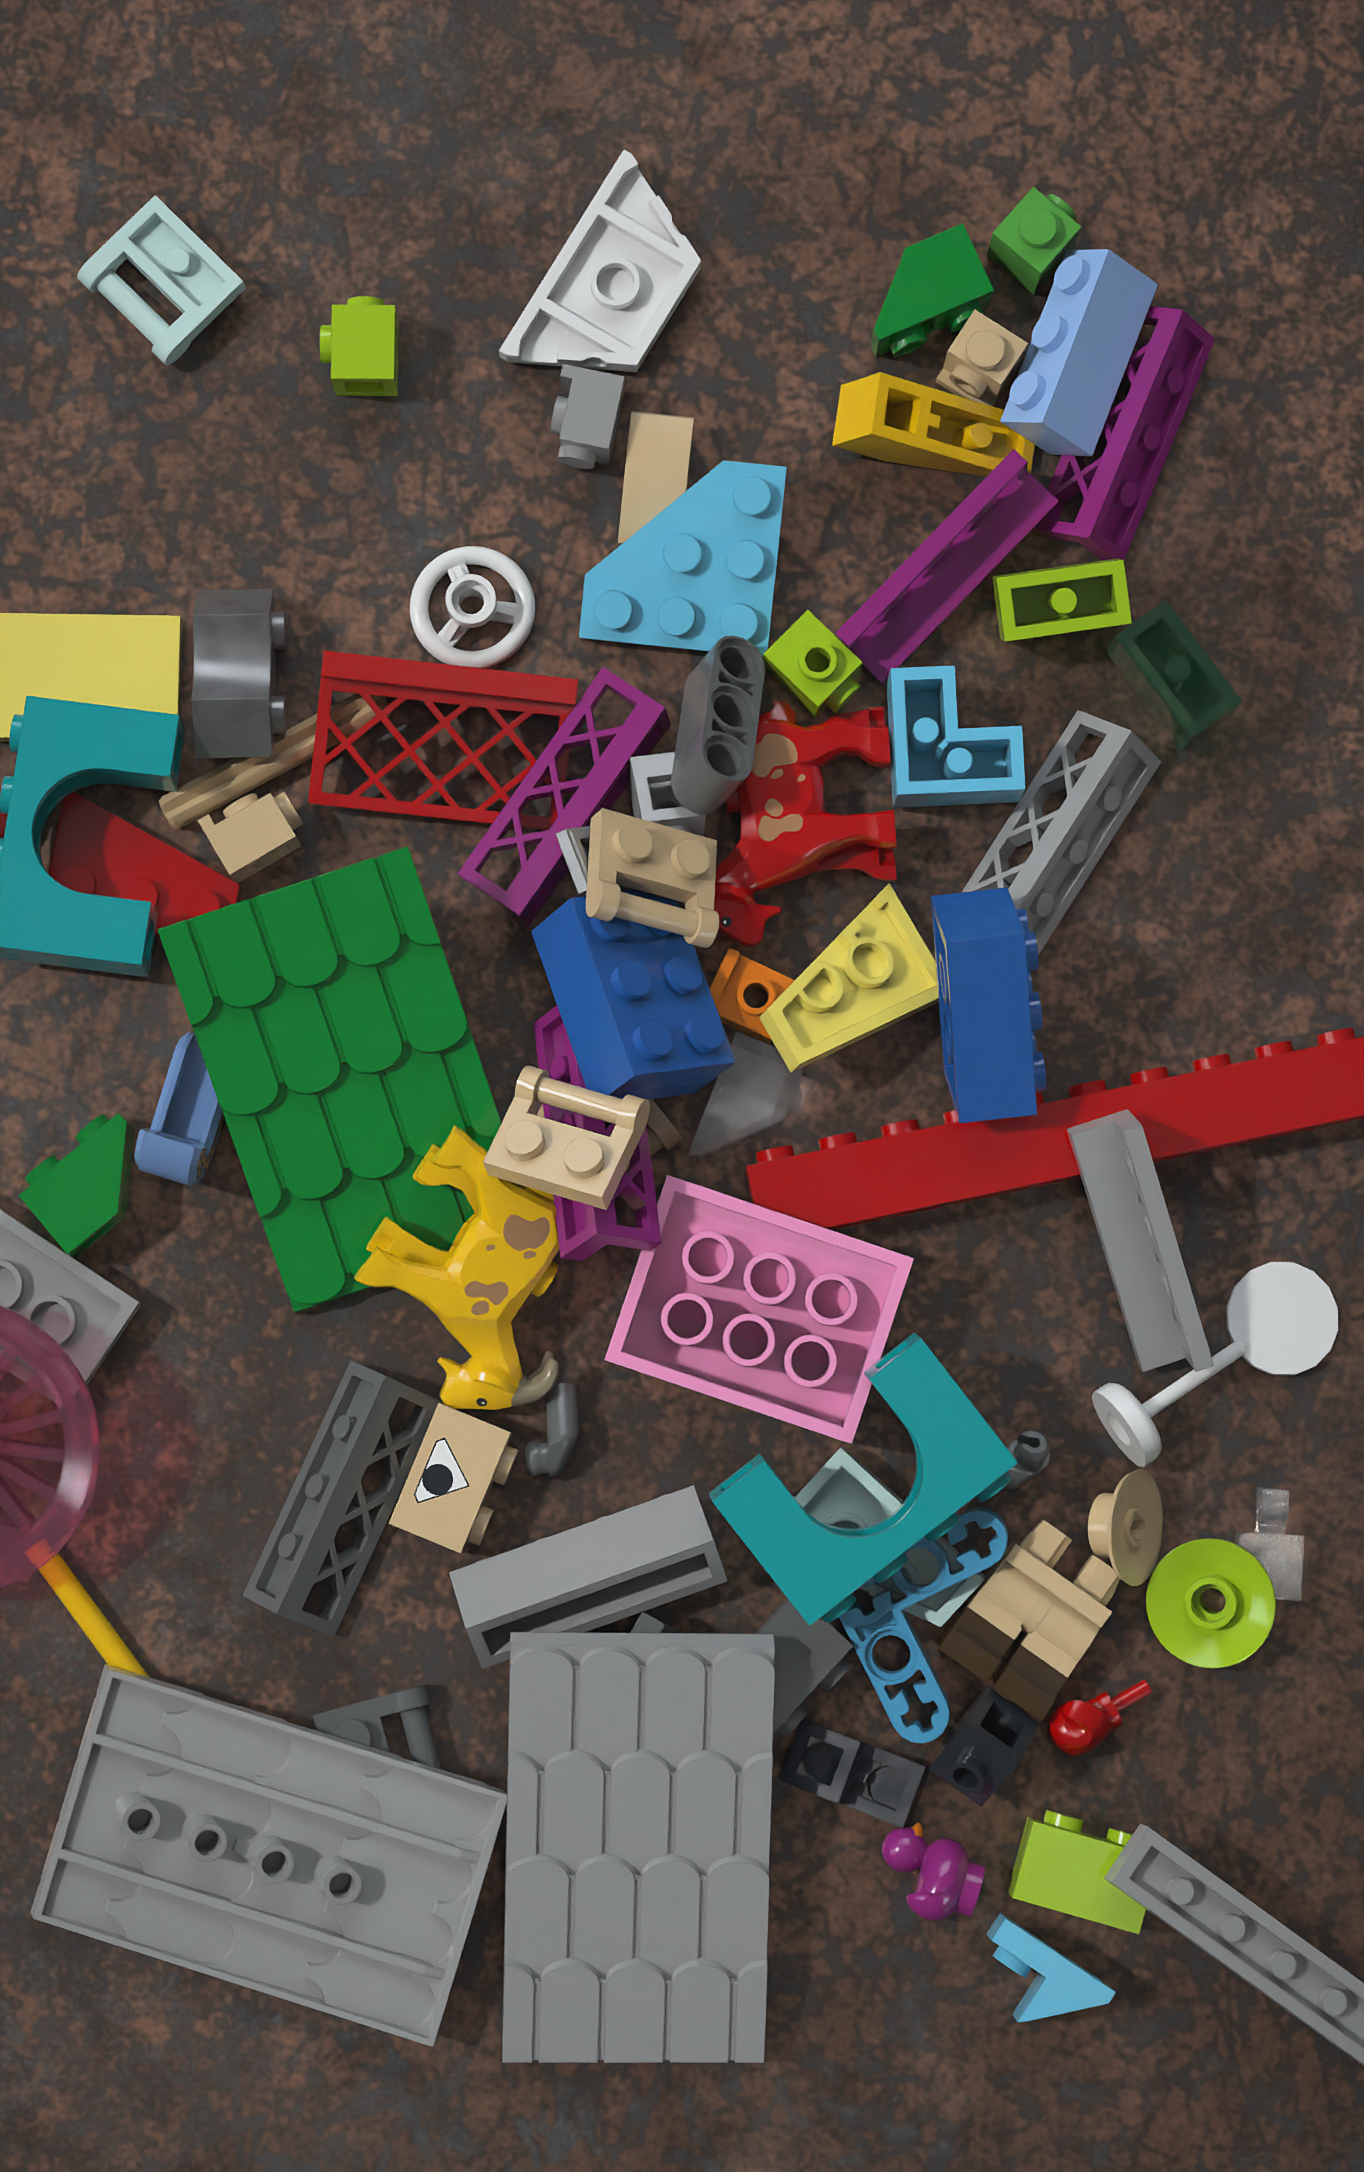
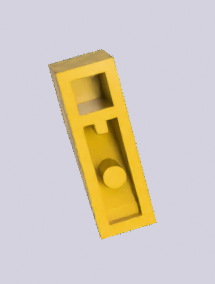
[832,372,1035,477]

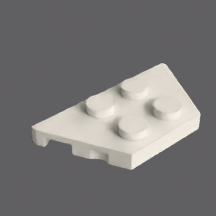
[499,150,701,372]

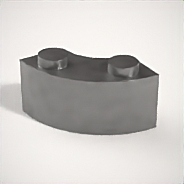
[191,589,287,758]

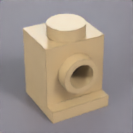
[936,310,1028,407]
[197,792,303,883]

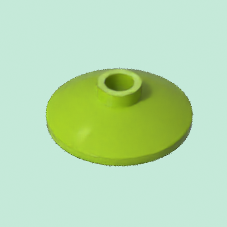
[1146,1538,1276,1668]

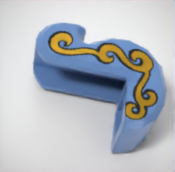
[134,1031,225,1186]

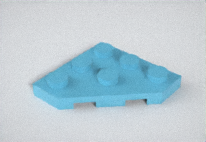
[579,460,787,657]

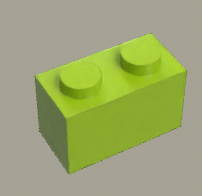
[992,558,1132,642]
[1007,1810,1146,1934]

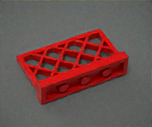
[308,650,578,830]

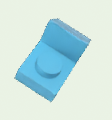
[986,1912,1116,2022]

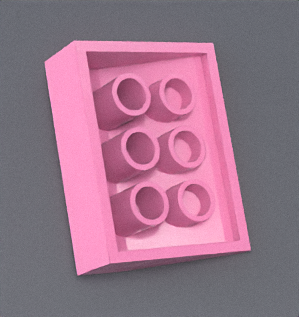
[604,1175,914,1444]

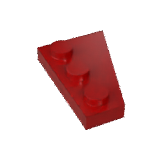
[48,792,242,937]

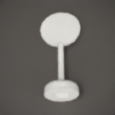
[1092,1262,1338,1467]

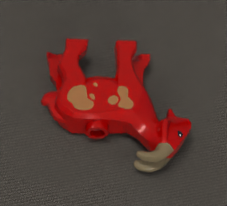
[678,700,897,947]

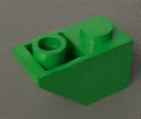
[871,223,994,357]
[18,1113,135,1258]

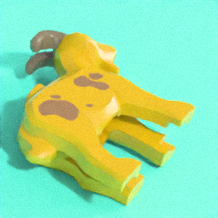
[354,1125,559,1410]

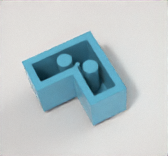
[887,666,1025,808]

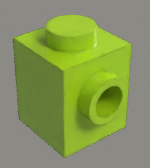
[320,296,399,396]
[763,610,862,719]

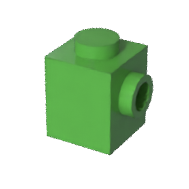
[987,187,1081,295]

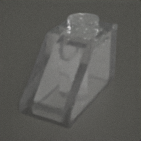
[689,1032,814,1161]

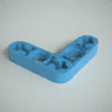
[839,1507,1008,1743]

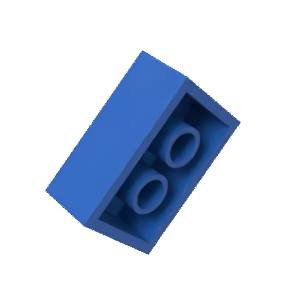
[931,887,1046,1123]
[531,891,736,1100]

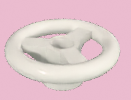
[410,546,535,668]

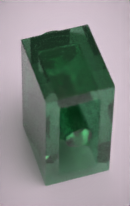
[1106,600,1242,752]

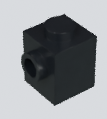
[928,1686,1041,1807]

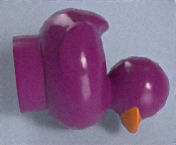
[882,1822,985,1921]

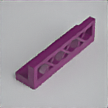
[1034,306,1215,561]
[835,449,1059,686]
[457,667,671,928]
[534,1006,662,1261]

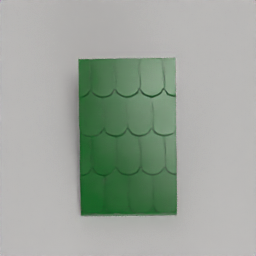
[157,846,502,1313]

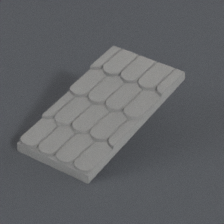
[502,1632,775,2063]
[30,1664,507,2047]

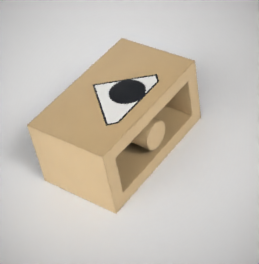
[389,1403,519,1553]

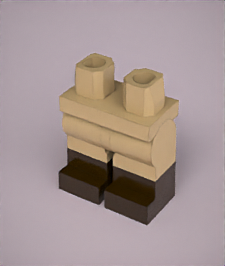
[935,1520,1120,1722]

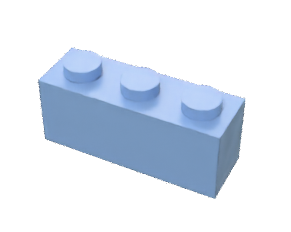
[1000,249,1158,456]

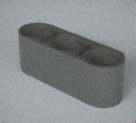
[671,635,765,815]

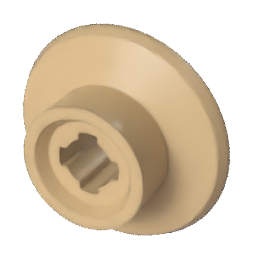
[1088,1469,1163,1586]

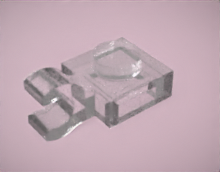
[1236,1487,1304,1601]

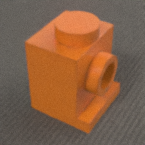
[710,948,795,1045]

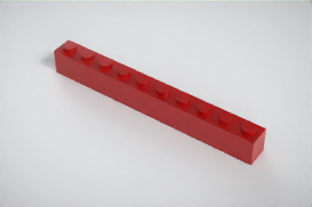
[745,1027,1364,1230]

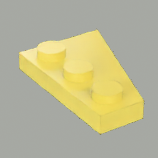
[759,883,939,1073]

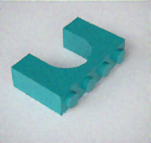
[0,696,186,977]
[709,1332,1018,1626]

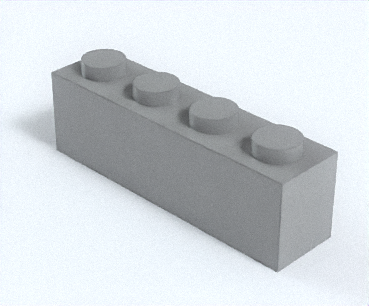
[449,1485,727,1669]

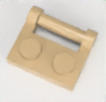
[586,808,719,948]
[483,1066,650,1210]

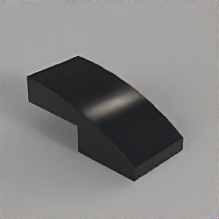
[779,1719,930,1828]

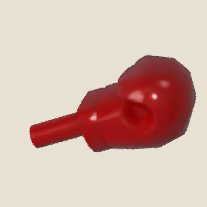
[1047,1679,1152,1757]

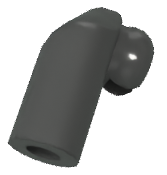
[525,1383,579,1479]

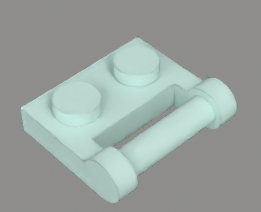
[77,195,246,365]

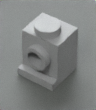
[550,364,625,469]
[628,752,706,836]

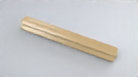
[159,693,391,829]

